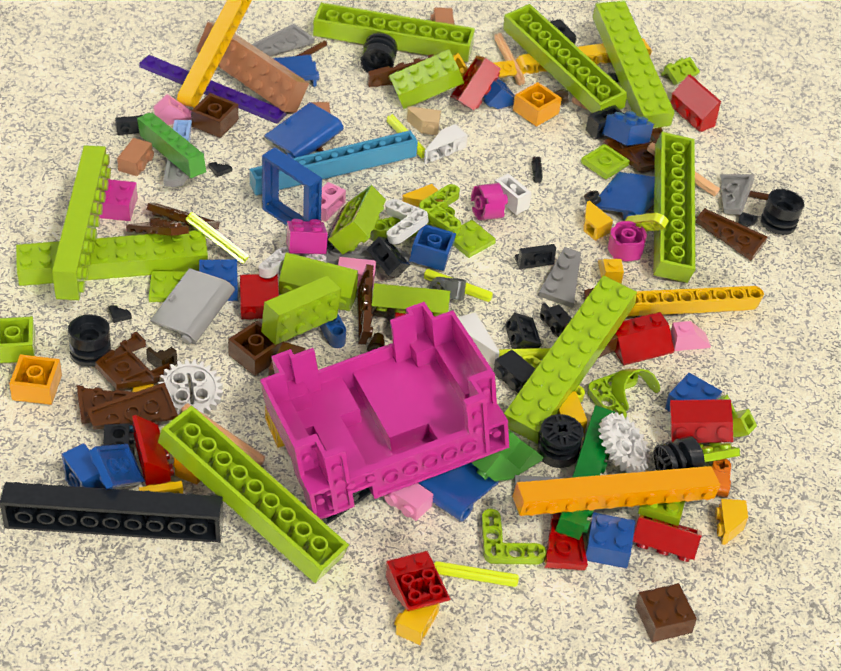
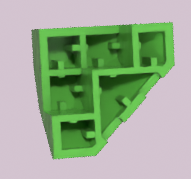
[472,430,544,481]

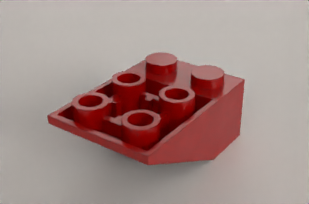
[386,551,450,611]

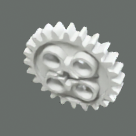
[158,359,223,415]
[598,412,651,473]

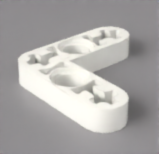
[385,199,429,244]
[259,247,326,278]

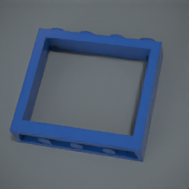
[262,147,322,226]

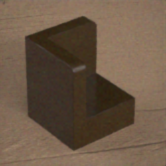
[146,346,177,368]

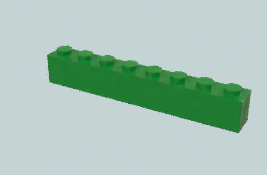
[556,405,618,540]

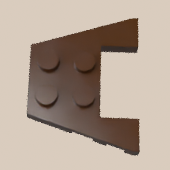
[603,127,663,173]
[95,331,170,390]

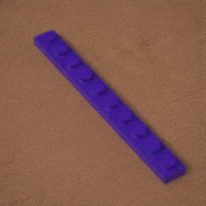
[139,55,286,124]

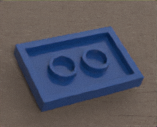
[89,444,145,489]

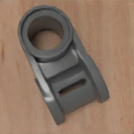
[429,277,466,300]

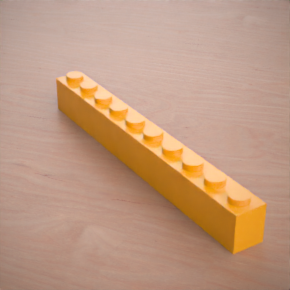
[512,466,720,516]

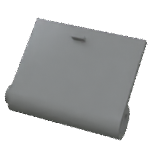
[150,268,235,345]

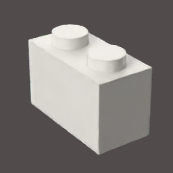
[495,173,532,215]

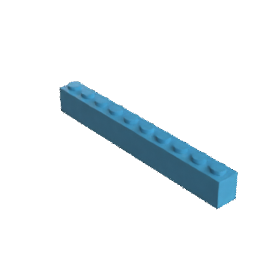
[249,130,418,196]

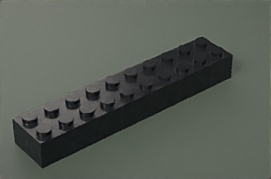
[0,482,224,543]

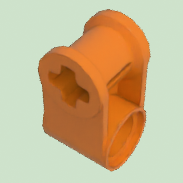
[712,459,731,498]

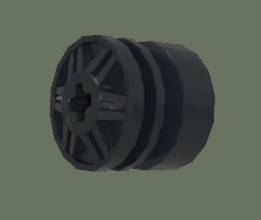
[360,33,398,73]
[761,189,805,235]
[68,314,111,367]
[537,414,583,468]
[653,436,705,471]

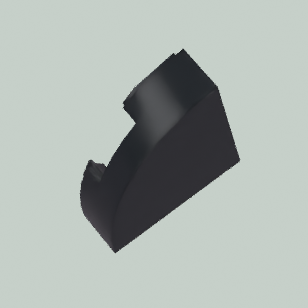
[208,162,232,177]
[738,212,758,227]
[108,305,132,323]

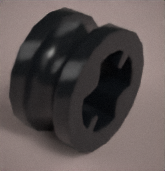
[584,190,601,205]

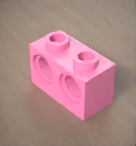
[321,182,346,222]

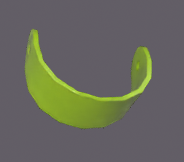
[611,369,660,411]

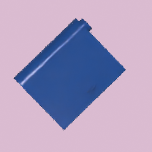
[264,102,344,158]
[595,172,655,220]
[418,462,499,522]

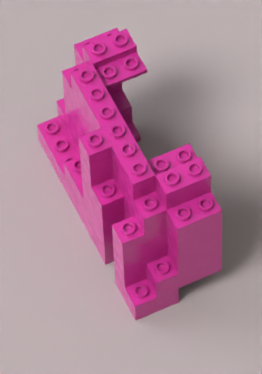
[260,302,510,520]

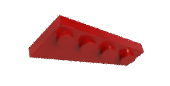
[545,512,588,570]

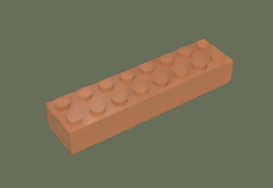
[196,22,309,113]

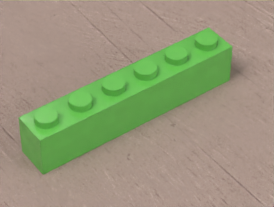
[137,113,206,178]

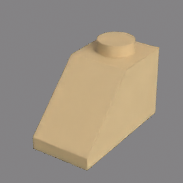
[407,106,441,135]

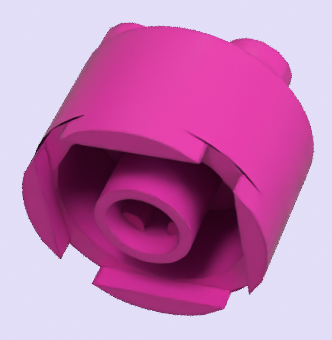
[471,183,508,220]
[608,221,647,261]

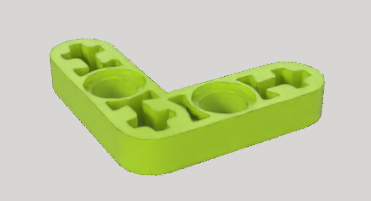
[419,184,461,235]
[587,372,638,418]
[481,509,546,565]

